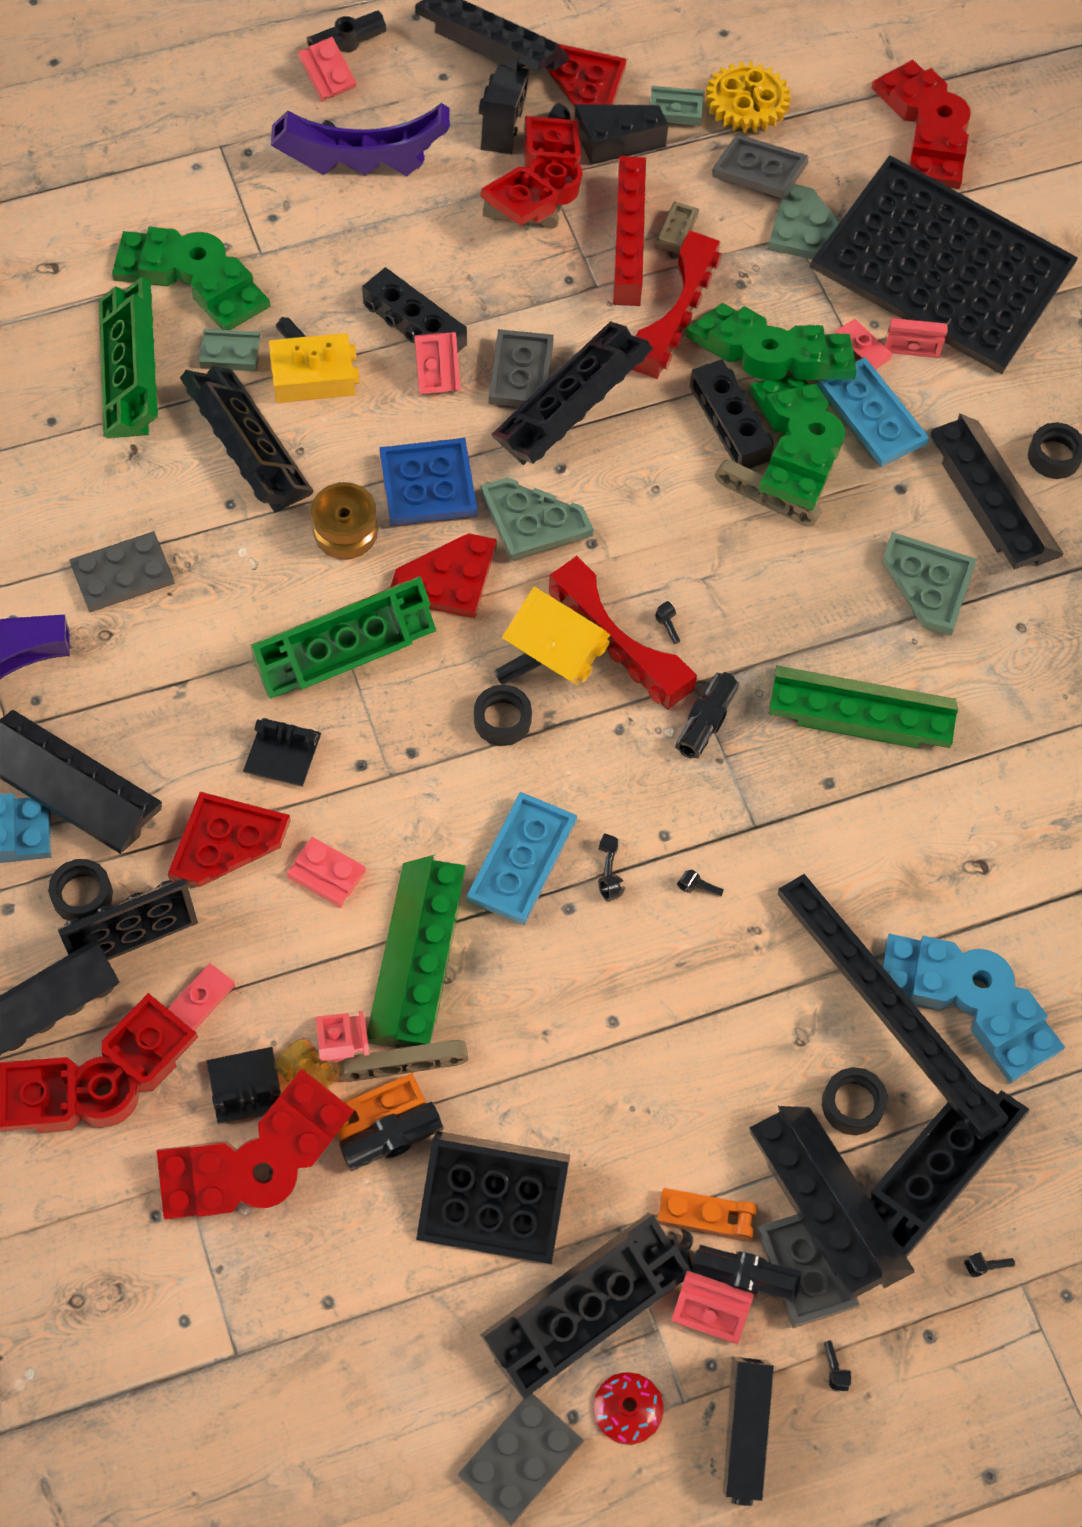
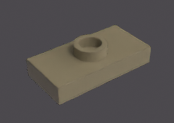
[655,201,699,254]

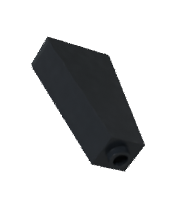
[723,1356,774,1506]

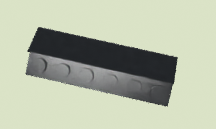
[415,0,569,71]
[492,321,653,465]
[180,366,314,513]
[930,413,1064,569]
[0,710,162,854]
[0,939,120,1055]
[869,1082,1030,1257]
[749,1106,915,1299]
[480,1212,692,1399]

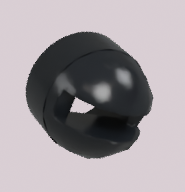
[548,102,570,120]
[598,874,625,902]

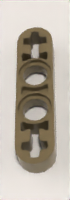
[715,460,822,527]
[338,1040,469,1082]

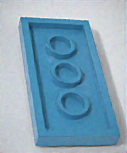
[817,357,930,467]
[467,792,577,926]

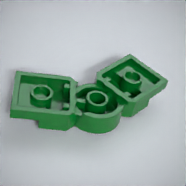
[112,226,271,330]
[686,302,857,380]
[749,374,845,511]

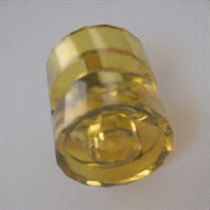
[274,1038,338,1088]

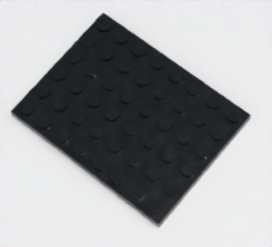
[810,155,1078,374]

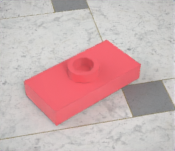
[834,318,892,370]
[168,963,235,1031]

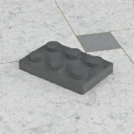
[712,134,808,199]
[489,329,554,407]
[69,531,175,613]
[757,1214,860,1329]
[458,1393,584,1526]

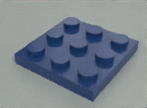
[379,438,477,526]

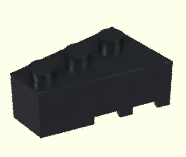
[479,64,529,155]
[574,104,668,165]

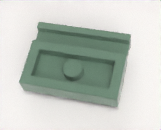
[650,86,704,126]
[199,329,261,371]

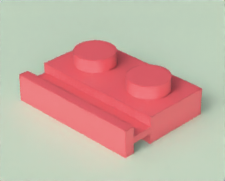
[298,37,357,101]
[884,318,947,358]
[414,332,460,394]
[287,837,366,908]
[316,1011,369,1062]
[671,1271,754,1344]

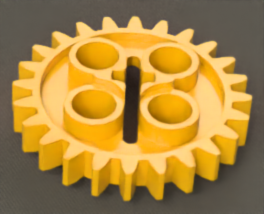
[705,61,791,133]

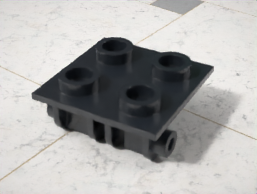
[243,718,321,787]
[207,1047,281,1124]

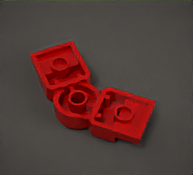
[871,59,971,189]
[480,116,583,226]
[0,993,198,1133]
[156,1068,355,1220]

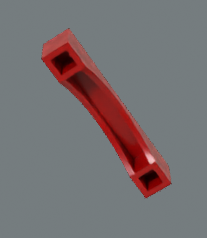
[613,156,646,306]
[632,230,722,379]
[549,555,697,710]

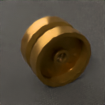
[311,482,378,559]

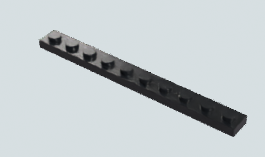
[778,874,1009,1140]

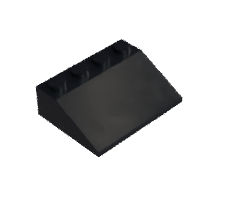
[58,878,198,960]
[416,1131,571,1264]

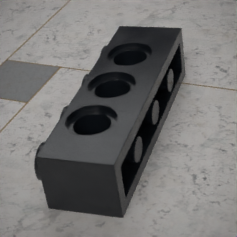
[362,267,467,352]
[690,359,774,469]

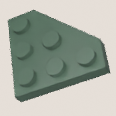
[768,184,840,259]
[480,477,594,561]
[882,532,977,636]

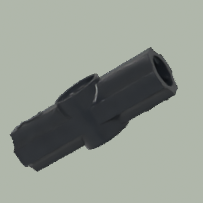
[307,10,387,53]
[675,672,740,759]
[339,1101,444,1172]
[692,1245,802,1303]

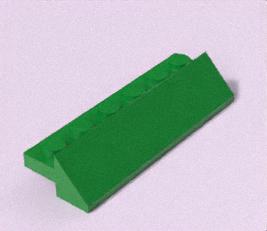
[98,276,158,438]
[250,576,437,699]
[768,665,958,748]
[367,855,466,1048]

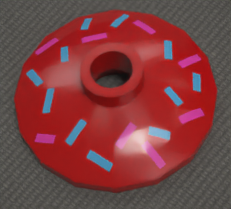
[593,1372,664,1445]

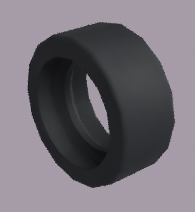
[1027,422,1082,479]
[474,684,532,746]
[48,859,113,921]
[822,1067,888,1135]

